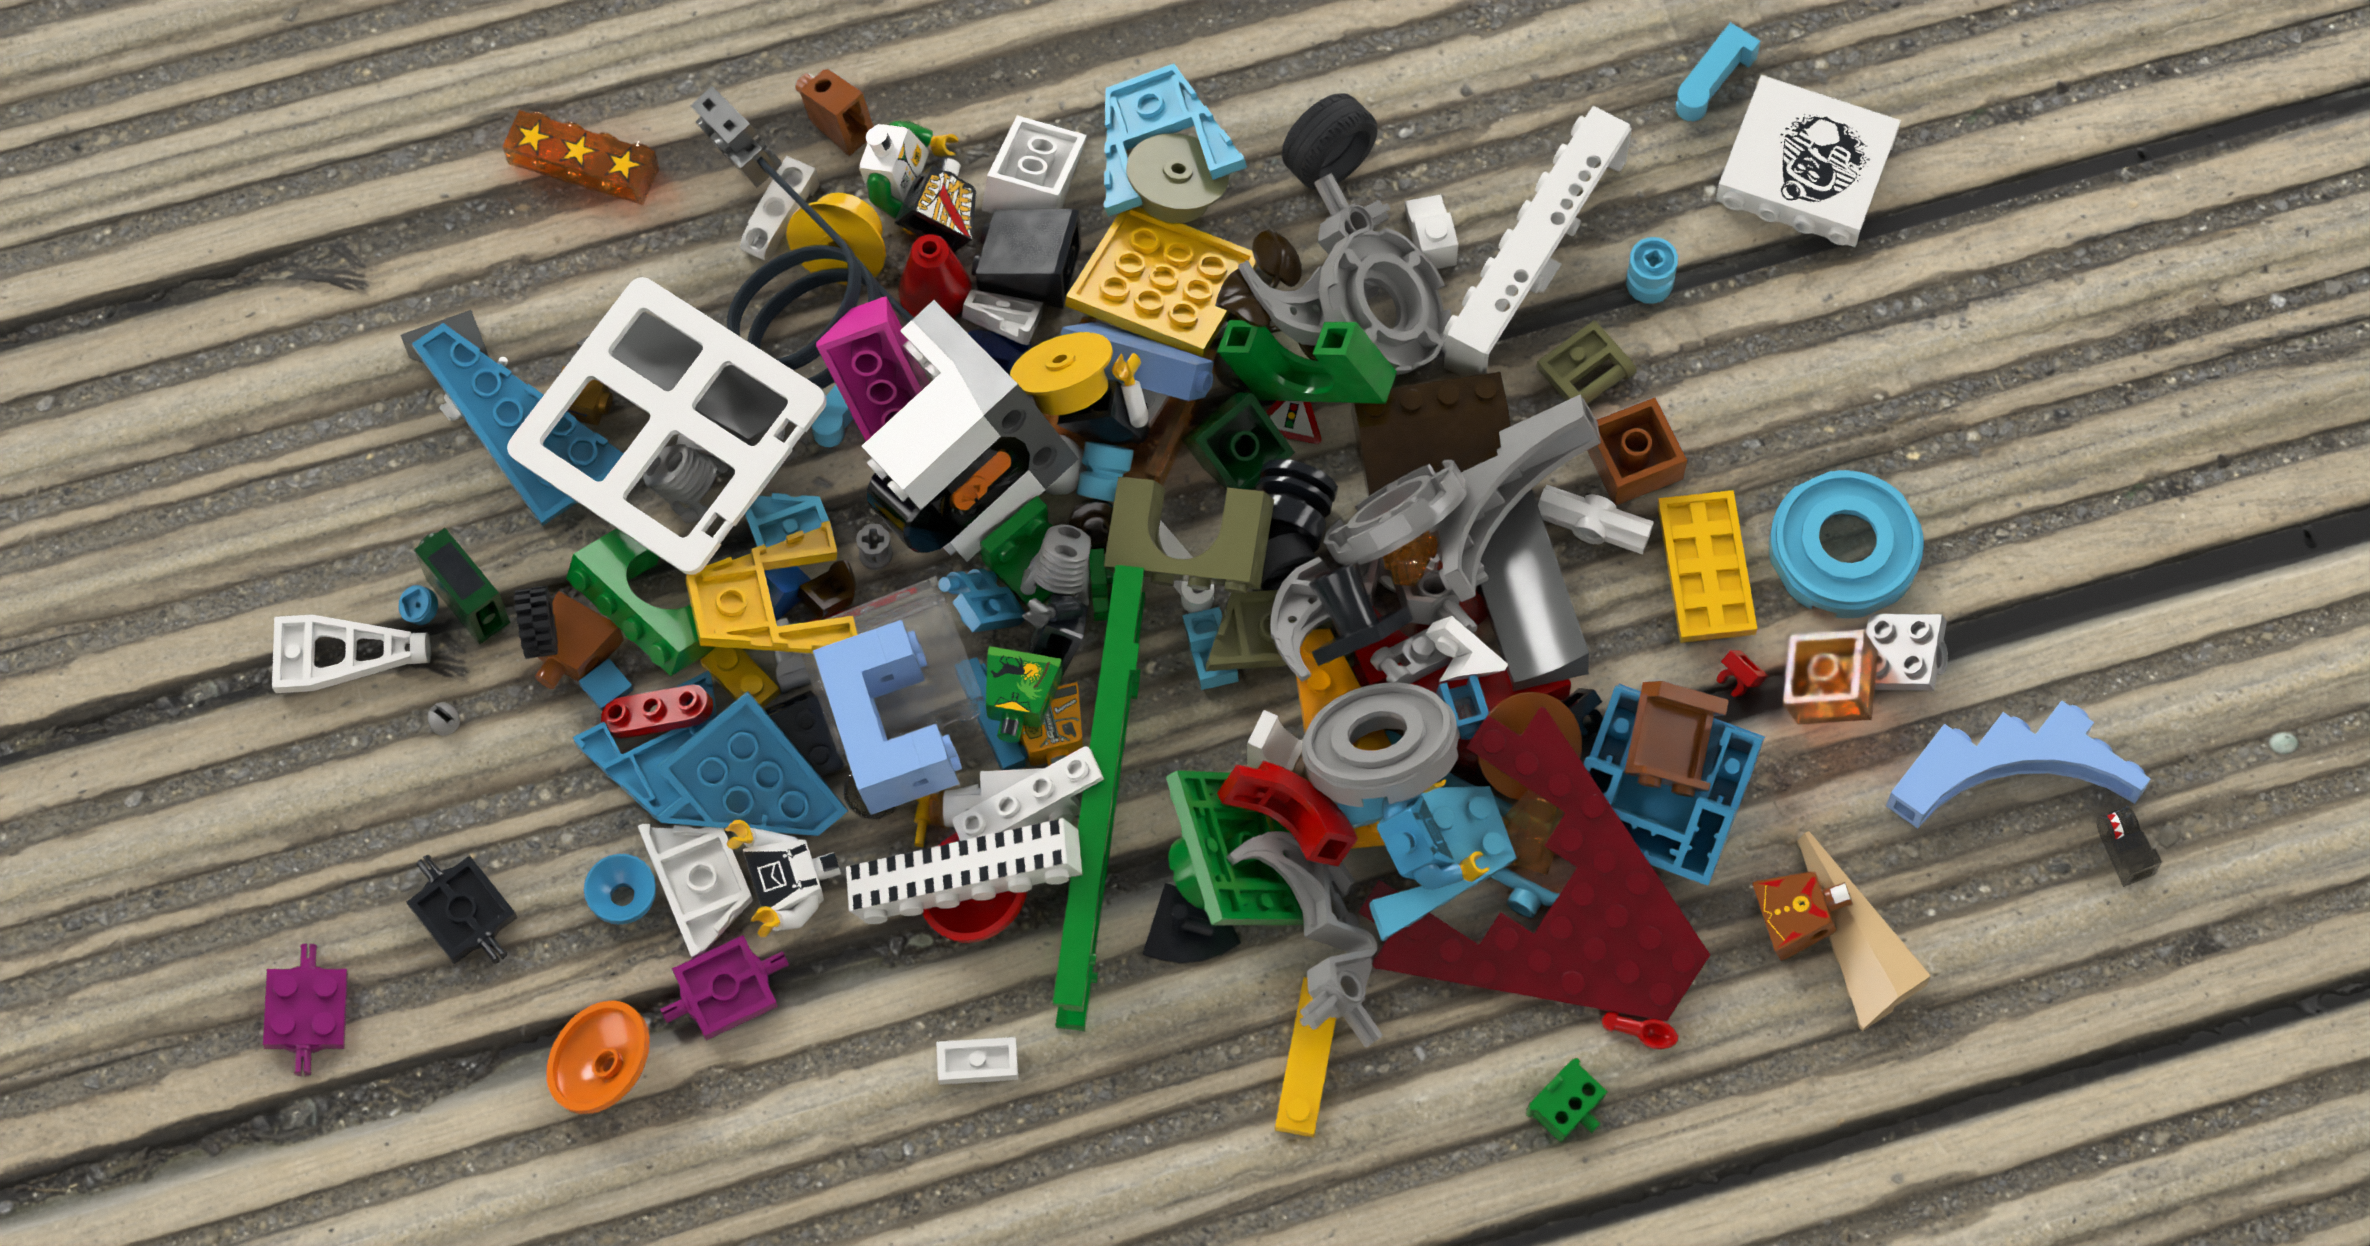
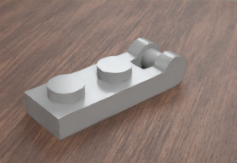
[1370,628,1475,684]

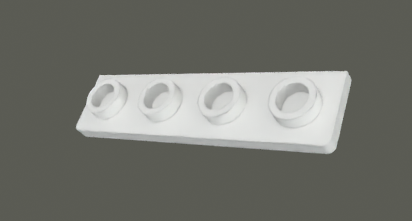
[952,746,1104,841]

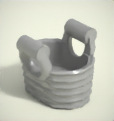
[643,444,728,523]
[1020,524,1092,606]

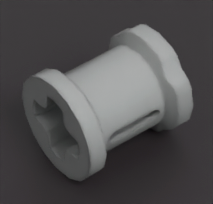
[856,523,893,570]

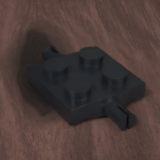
[406,855,518,964]

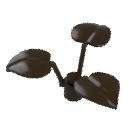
[1215,229,1318,361]

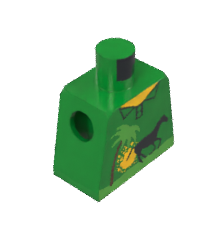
[986,646,1063,743]

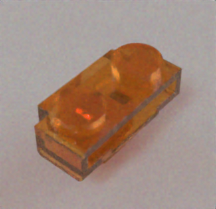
[1383,529,1437,586]

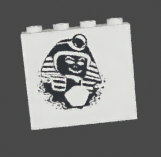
[1715,75,1901,247]

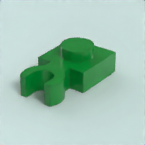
[1089,548,1114,621]

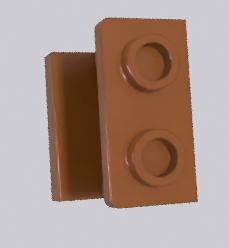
[1624,681,1729,797]

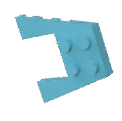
[1104,64,1248,217]
[1330,786,1517,941]

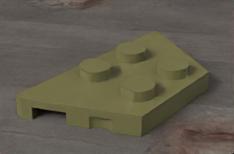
[1206,590,1352,671]

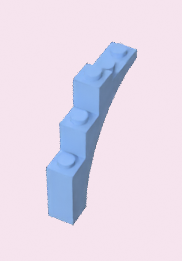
[1886,700,2150,829]

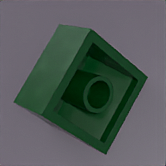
[1181,392,1295,490]

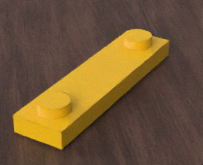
[1275,977,1336,1138]

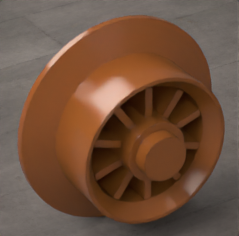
[1477,692,1582,801]

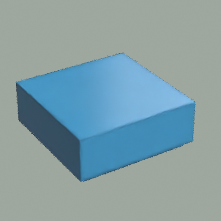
[579,658,634,711]

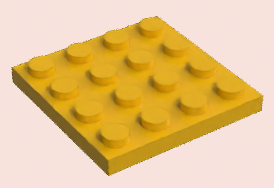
[1065,207,1258,357]

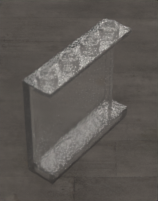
[801,576,986,765]

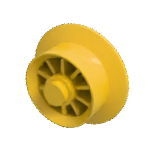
[786,193,886,285]
[1010,332,1113,415]

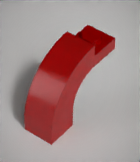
[1217,761,1358,867]

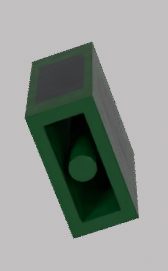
[414,528,511,645]

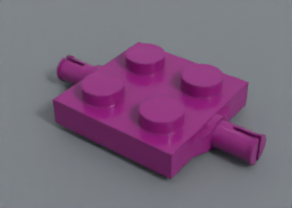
[660,935,789,1041]
[263,943,348,1076]

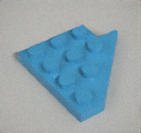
[657,691,848,836]

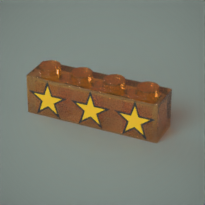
[502,110,659,205]

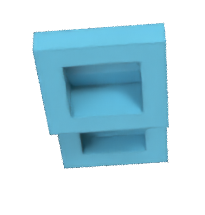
[1182,607,1239,690]

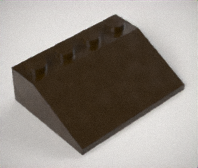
[1351,372,1511,496]

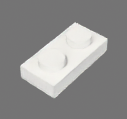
[936,1037,1018,1085]

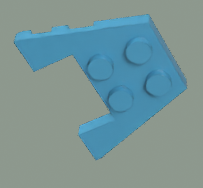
[573,671,717,821]

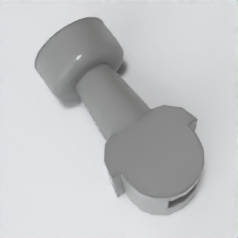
[774,617,811,694]

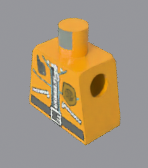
[1020,682,1083,766]

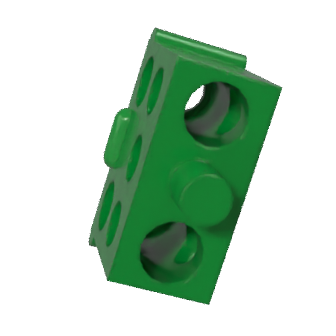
[1526,1058,1608,1143]

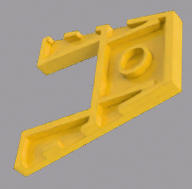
[686,521,858,654]

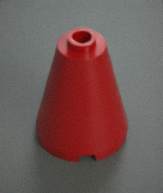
[898,234,972,320]

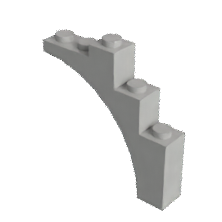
[1421,394,1601,602]

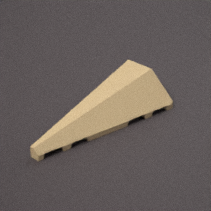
[1797,831,1931,1032]

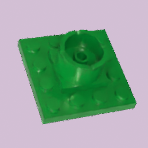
[1166,770,1304,925]

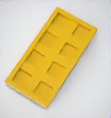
[1657,490,1757,643]

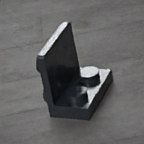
[764,690,844,777]

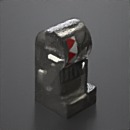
[2097,806,2162,887]

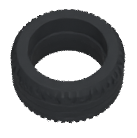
[1282,93,1378,190]

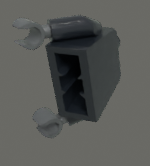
[1022,593,1088,677]

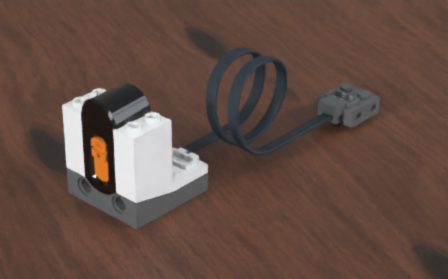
[690,86,1079,562]

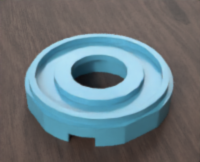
[1769,470,1924,618]

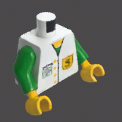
[860,121,959,235]

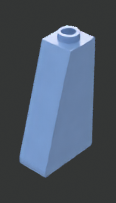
[1060,321,1214,401]

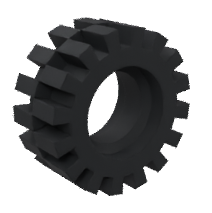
[515,586,558,659]

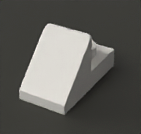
[1425,616,1508,682]

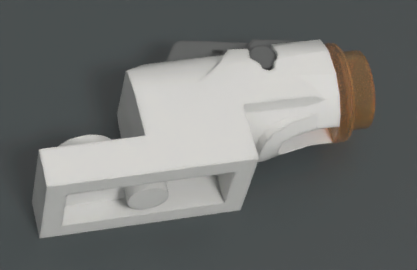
[929,768,1044,830]

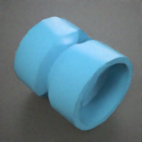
[1626,237,1678,304]
[1076,441,1134,502]

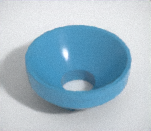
[584,854,656,925]

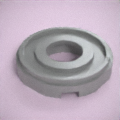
[1319,227,1451,375]
[1324,460,1467,566]
[1301,682,1460,807]

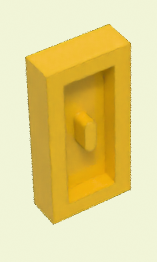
[701,647,781,708]

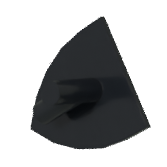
[1142,883,1241,963]

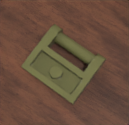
[1536,320,1637,404]

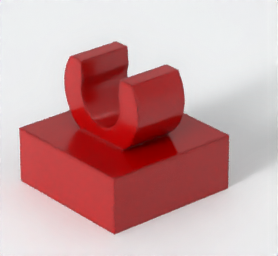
[1716,650,1768,697]

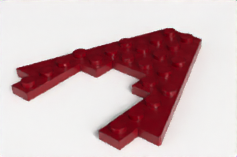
[1358,706,1710,1021]

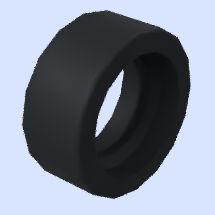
[1251,533,1316,591]

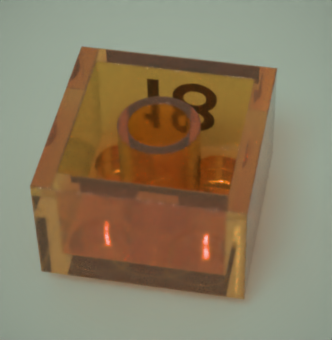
[1783,630,1878,725]

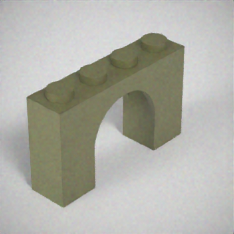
[1104,477,1274,594]

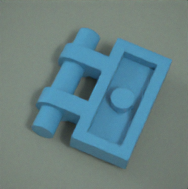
[938,568,1026,633]

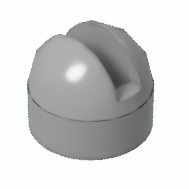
[427,702,460,736]

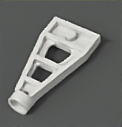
[272,615,431,693]

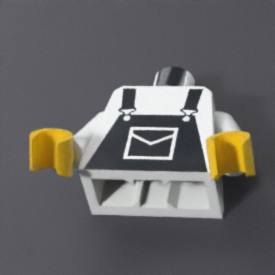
[725,820,841,937]

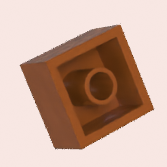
[1587,397,1687,505]

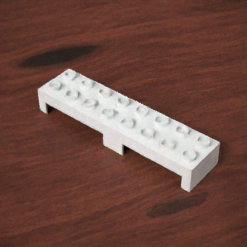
[1442,106,1632,377]

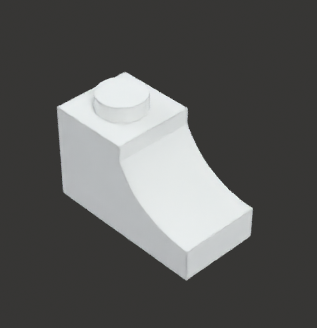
[1405,195,1458,269]
[1247,710,1306,777]

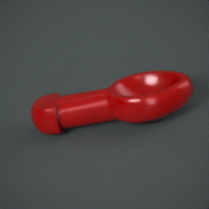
[1602,1012,1679,1050]

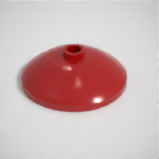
[922,833,1028,943]

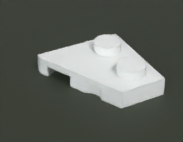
[962,290,1043,345]

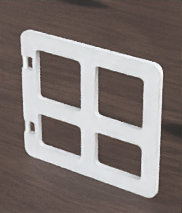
[507,277,827,575]

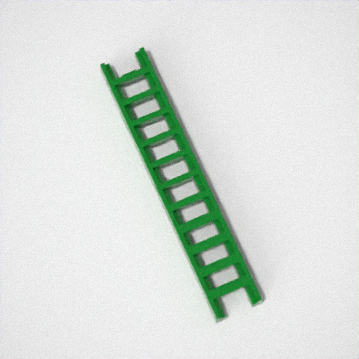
[1053,565,1146,1031]

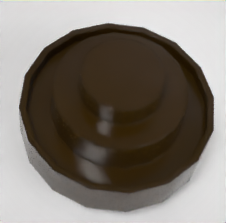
[1067,498,1114,554]

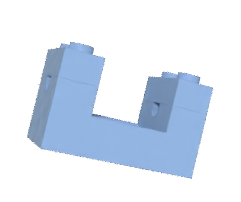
[813,620,962,815]

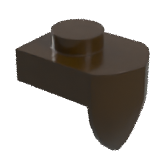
[797,560,856,620]

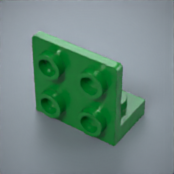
[980,496,1054,609]

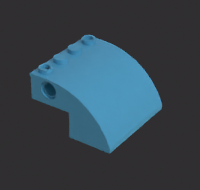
[1583,683,1765,886]

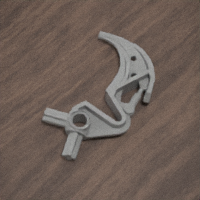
[1238,173,1391,345]
[1271,551,1488,681]
[1226,831,1383,1047]

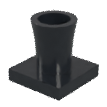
[1309,561,1413,666]

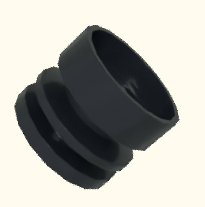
[1256,459,1338,552]

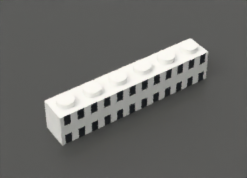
[846,818,1082,924]

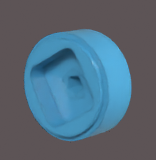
[398,585,438,625]

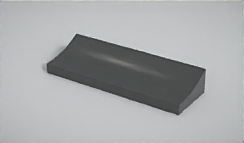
[576,312,788,446]
[1478,489,1589,691]

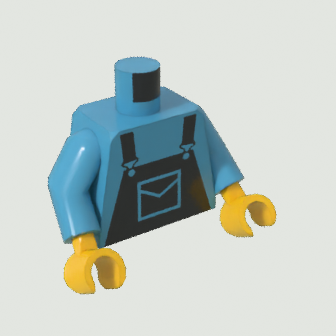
[1377,779,1489,890]

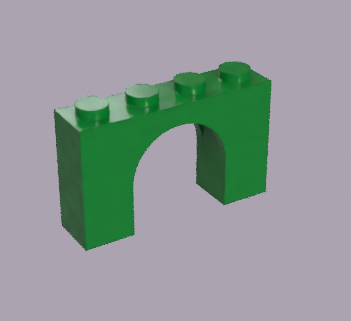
[1217,320,1397,404]
[566,528,716,676]

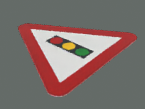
[1266,401,1322,444]

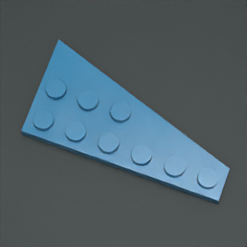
[412,323,625,526]

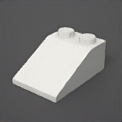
[982,116,1087,214]

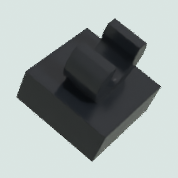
[1562,688,1603,736]

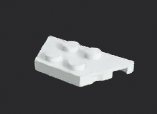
[638,824,753,959]

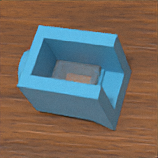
[1436,674,1489,740]

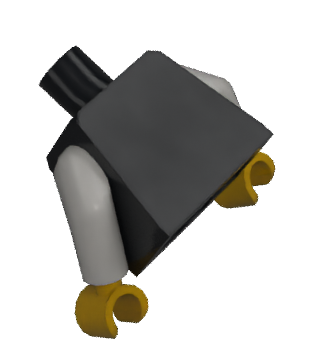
[1057,353,1149,445]

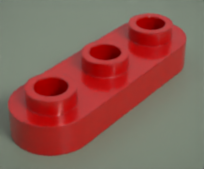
[601,684,713,739]

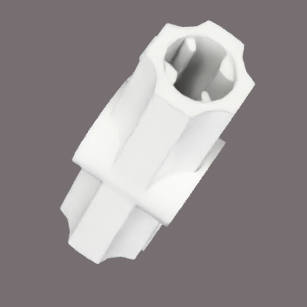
[1538,484,1654,554]

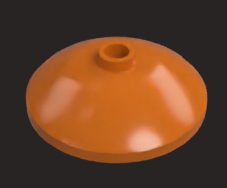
[546,1001,650,1114]

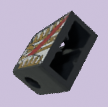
[894,158,976,253]

